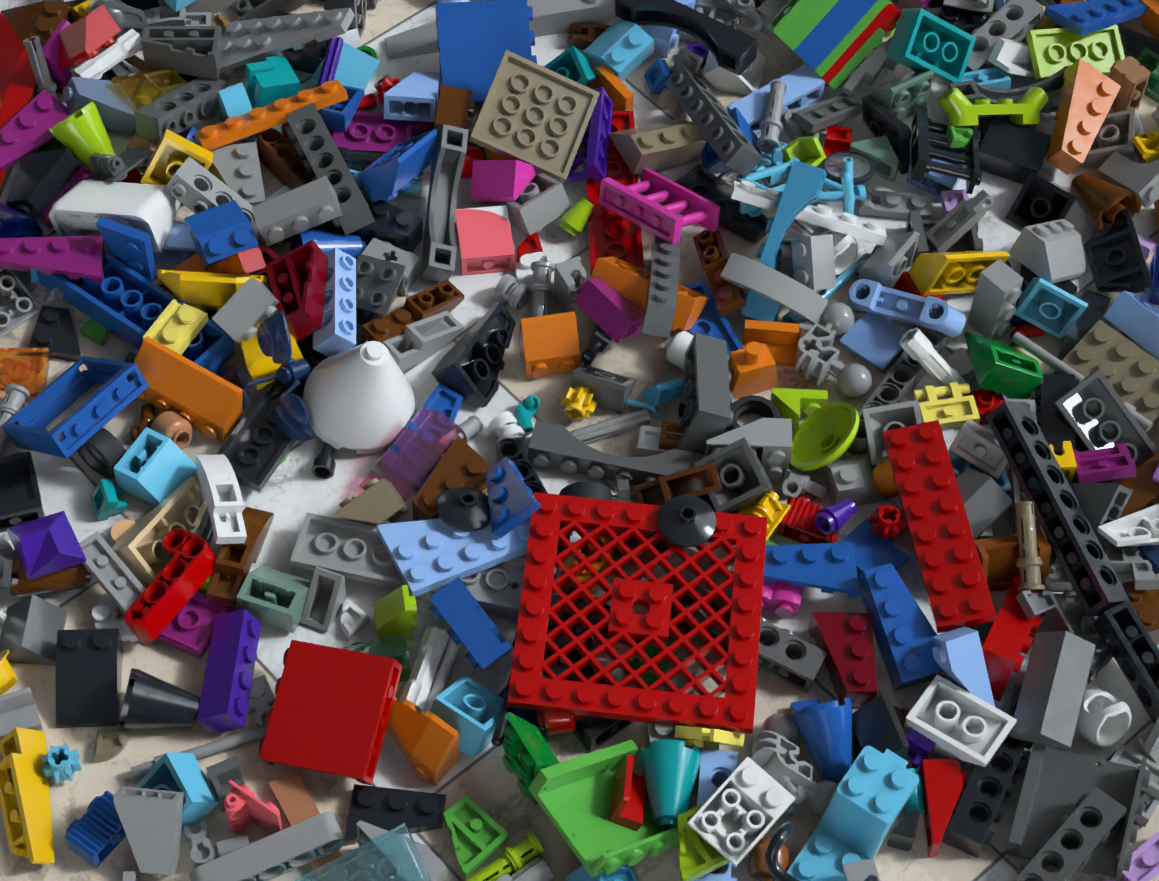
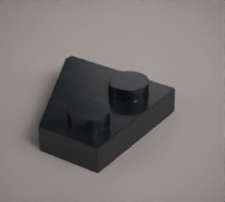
[28,305,82,361]

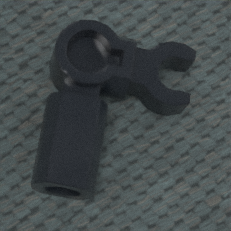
[580,324,612,367]

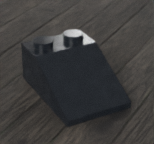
[55,628,123,728]

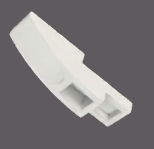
[195,454,247,544]

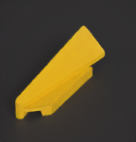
[0,727,55,865]

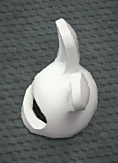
[783,203,859,275]
[1076,678,1132,747]

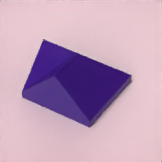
[7,511,86,580]

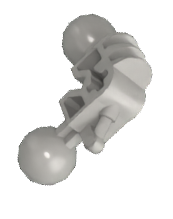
[794,302,872,398]
[752,713,839,818]

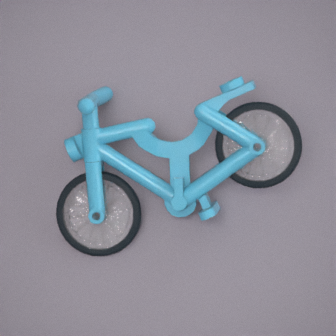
[714,148,875,217]

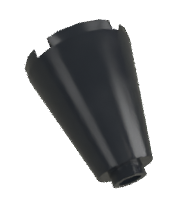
[118,668,201,729]

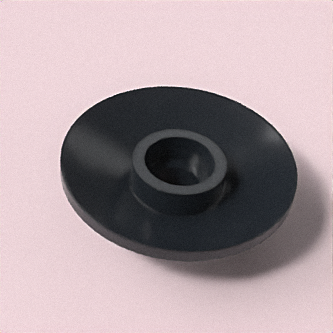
[437,487,491,532]
[657,495,716,548]

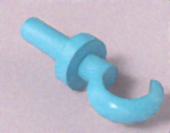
[626,398,668,418]

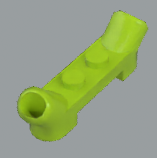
[938,87,1049,127]

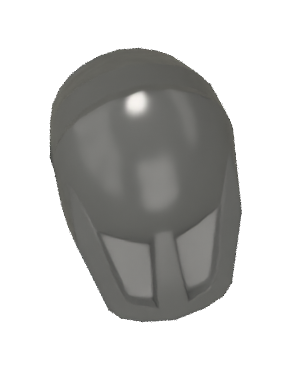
[87,0,147,40]

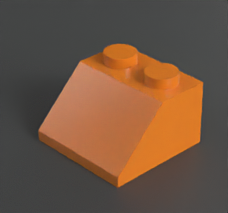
[519,311,580,378]

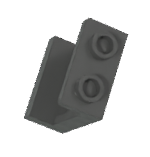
[905,210,983,264]

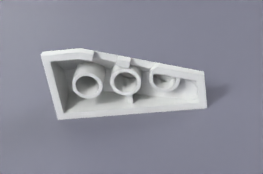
[1097,503,1159,547]

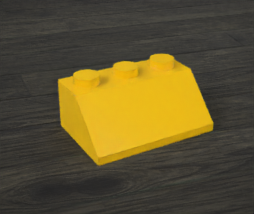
[908,251,1010,296]

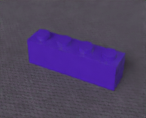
[197,609,261,734]

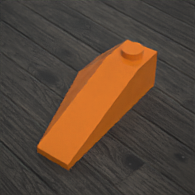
[386,697,459,786]

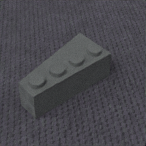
[678,333,734,455]

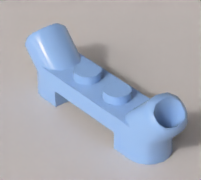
[848,279,966,338]

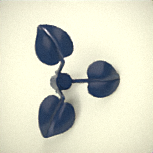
[216,311,316,441]

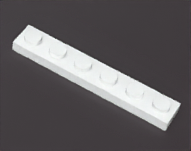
[731,180,887,246]

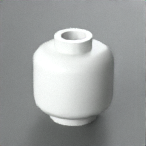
[664,331,694,370]

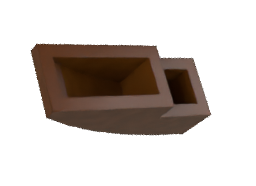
[633,462,722,506]

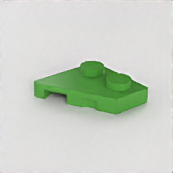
[443,794,510,879]

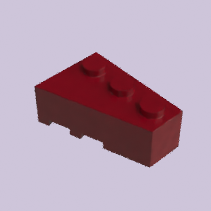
[266,240,328,341]
[808,612,878,709]

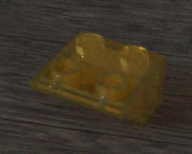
[111,68,188,109]

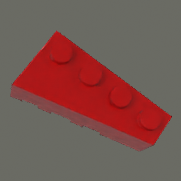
[982,574,1045,702]

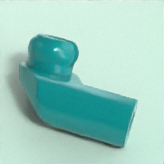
[514,395,540,435]

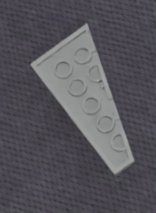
[220,8,355,75]

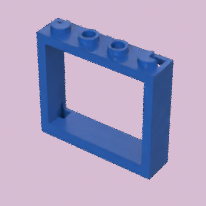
[2,356,149,458]

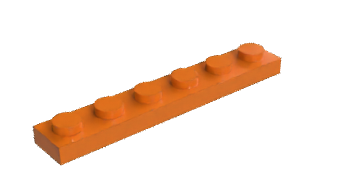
[194,80,348,151]

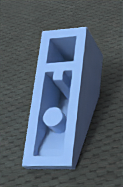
[932,626,995,707]

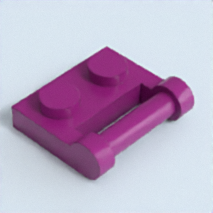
[1073,443,1136,483]

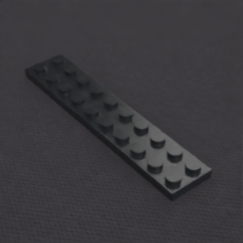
[216,292,397,493]

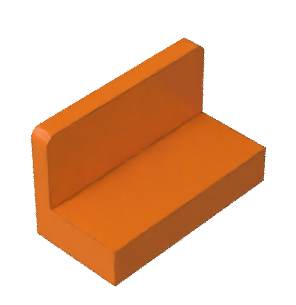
[586,64,634,111]
[742,319,799,366]

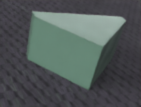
[849,136,899,182]

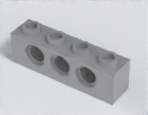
[964,0,1044,73]
[164,156,263,244]

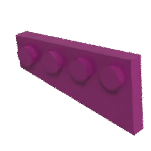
[0,89,71,172]
[0,235,104,284]

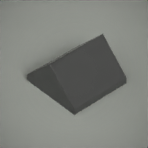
[571,364,636,414]
[0,594,67,666]

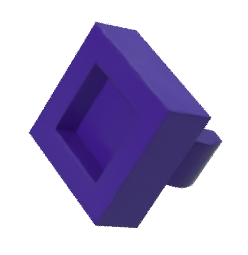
[905,727,936,769]

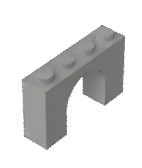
[1097,107,1159,209]

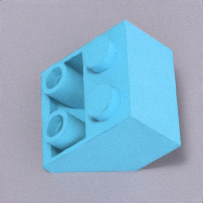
[113,427,197,506]

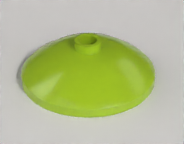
[789,402,859,471]

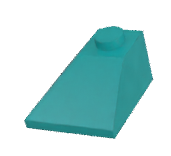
[544,45,596,85]

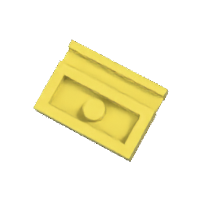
[142,299,209,355]
[674,725,745,750]

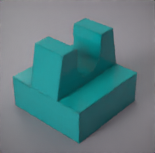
[90,479,128,520]

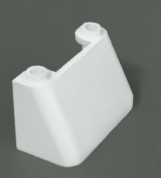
[49,179,181,252]

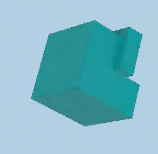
[242,55,300,109]

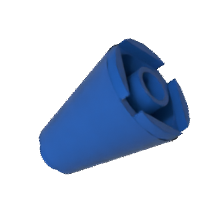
[290,228,366,261]
[791,698,852,783]

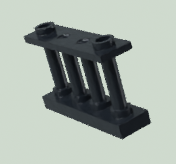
[911,105,983,195]

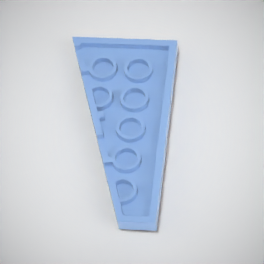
[376,515,573,597]

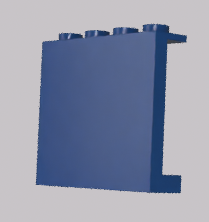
[435,0,537,104]

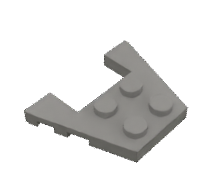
[1045,539,1159,592]

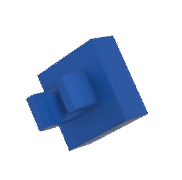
[644,58,673,95]

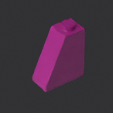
[574,277,644,343]

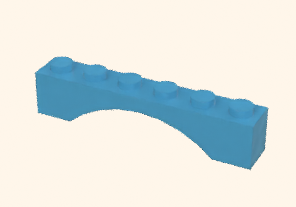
[739,160,827,322]

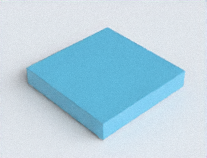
[312,42,381,99]

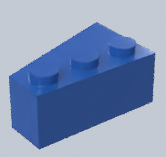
[429,577,512,672]

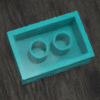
[886,8,976,85]

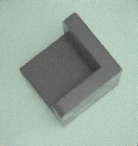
[206,756,245,812]

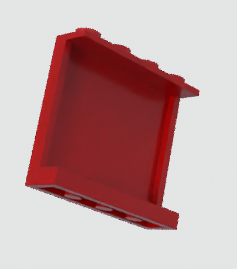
[259,640,403,785]

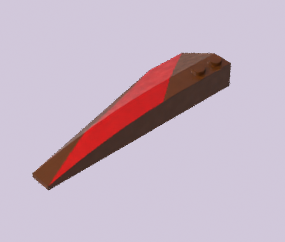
[0,1,73,198]

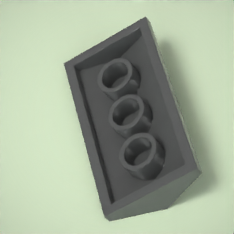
[1054,369,1159,484]
[892,467,1013,566]
[1009,631,1096,750]

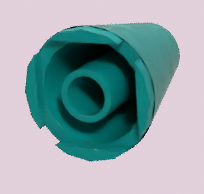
[640,739,701,831]

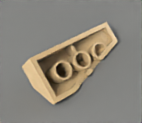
[112,477,207,587]

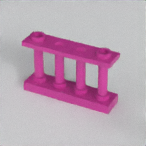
[598,167,720,244]

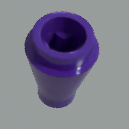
[814,498,857,535]

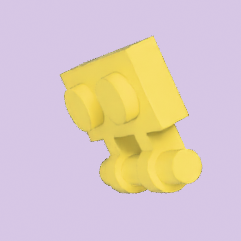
[913,382,980,429]

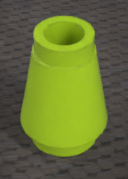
[559,197,595,237]

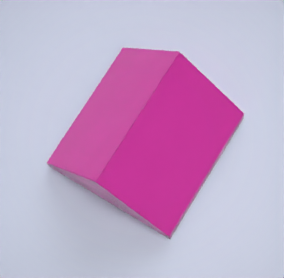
[470,160,538,201]

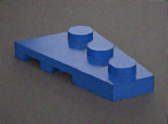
[96,217,158,282]
[485,457,542,539]

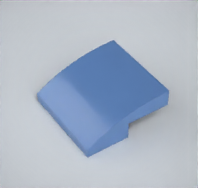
[839,312,907,374]

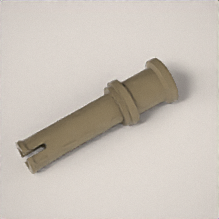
[1015,501,1045,592]

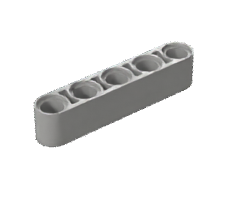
[189,812,345,881]

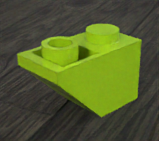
[373,585,418,645]

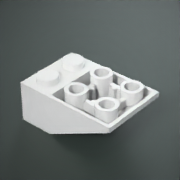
[687,756,796,867]

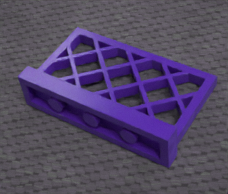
[562,87,613,185]

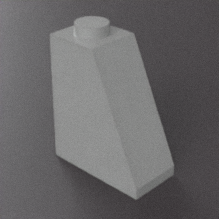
[113,786,184,878]

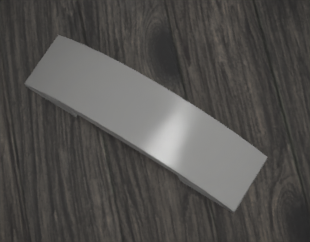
[720,252,828,325]

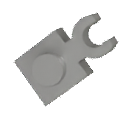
[247,675,275,727]

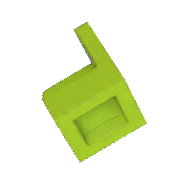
[781,136,827,167]

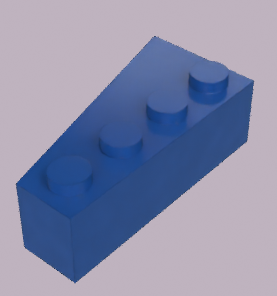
[858,563,947,691]

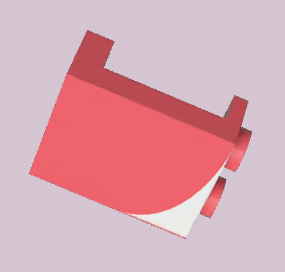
[455,205,515,276]

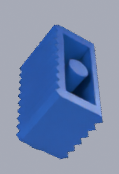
[65,790,126,869]

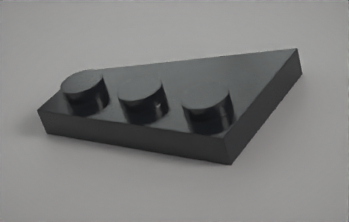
[862,95,912,175]
[344,784,446,846]

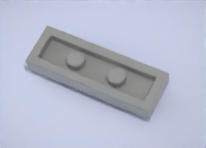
[79,531,145,615]

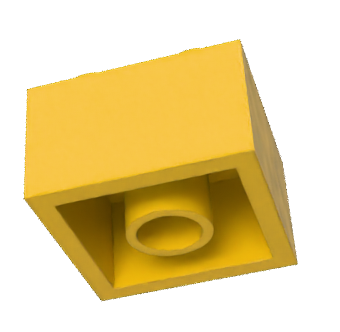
[140,129,214,205]

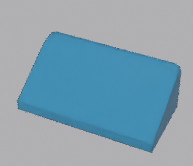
[641,377,686,407]

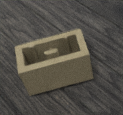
[335,478,410,525]

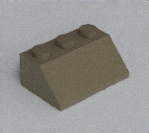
[610,119,707,175]

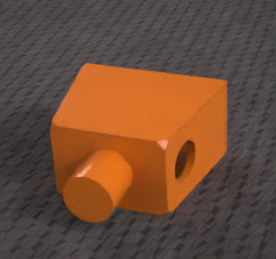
[728,341,778,399]

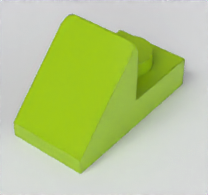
[770,388,828,430]

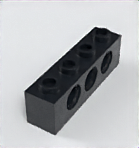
[1093,600,1159,725]

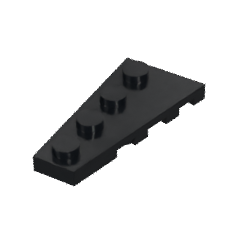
[675,164,769,243]

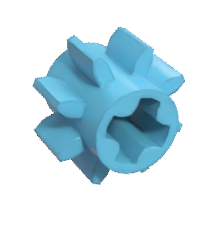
[42,743,82,784]

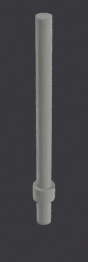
[1012,332,1153,432]
[130,724,268,779]

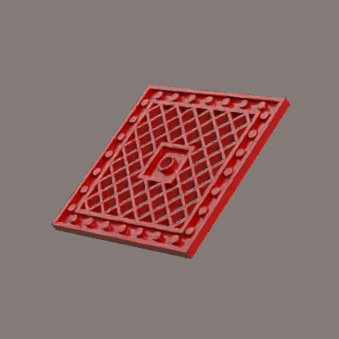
[507,492,768,734]

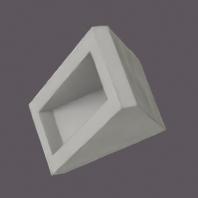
[300,566,346,632]

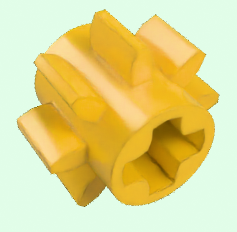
[560,386,597,420]

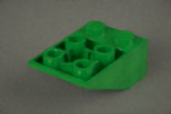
[964,331,1043,399]
[502,712,559,806]

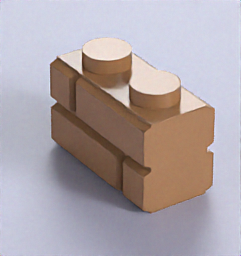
[1110,56,1151,112]

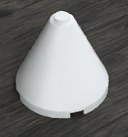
[302,341,415,454]

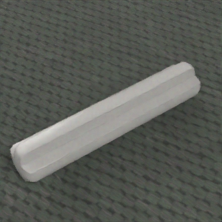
[571,409,650,444]

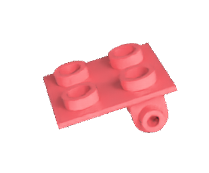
[223,779,283,835]

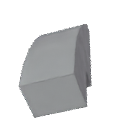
[382,311,464,371]

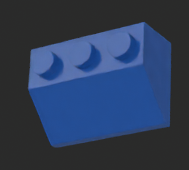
[357,129,438,203]

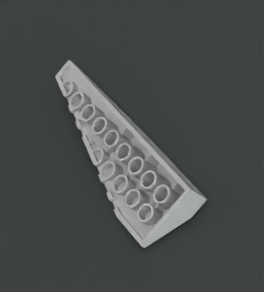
[384,0,623,60]

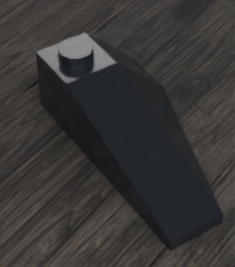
[431,301,516,408]

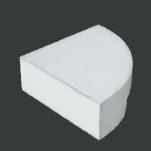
[340,599,370,640]

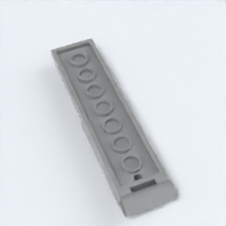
[290,512,558,621]

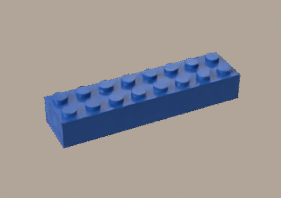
[36,231,236,374]

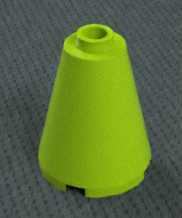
[49,101,116,173]

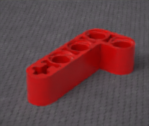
[124,528,217,643]

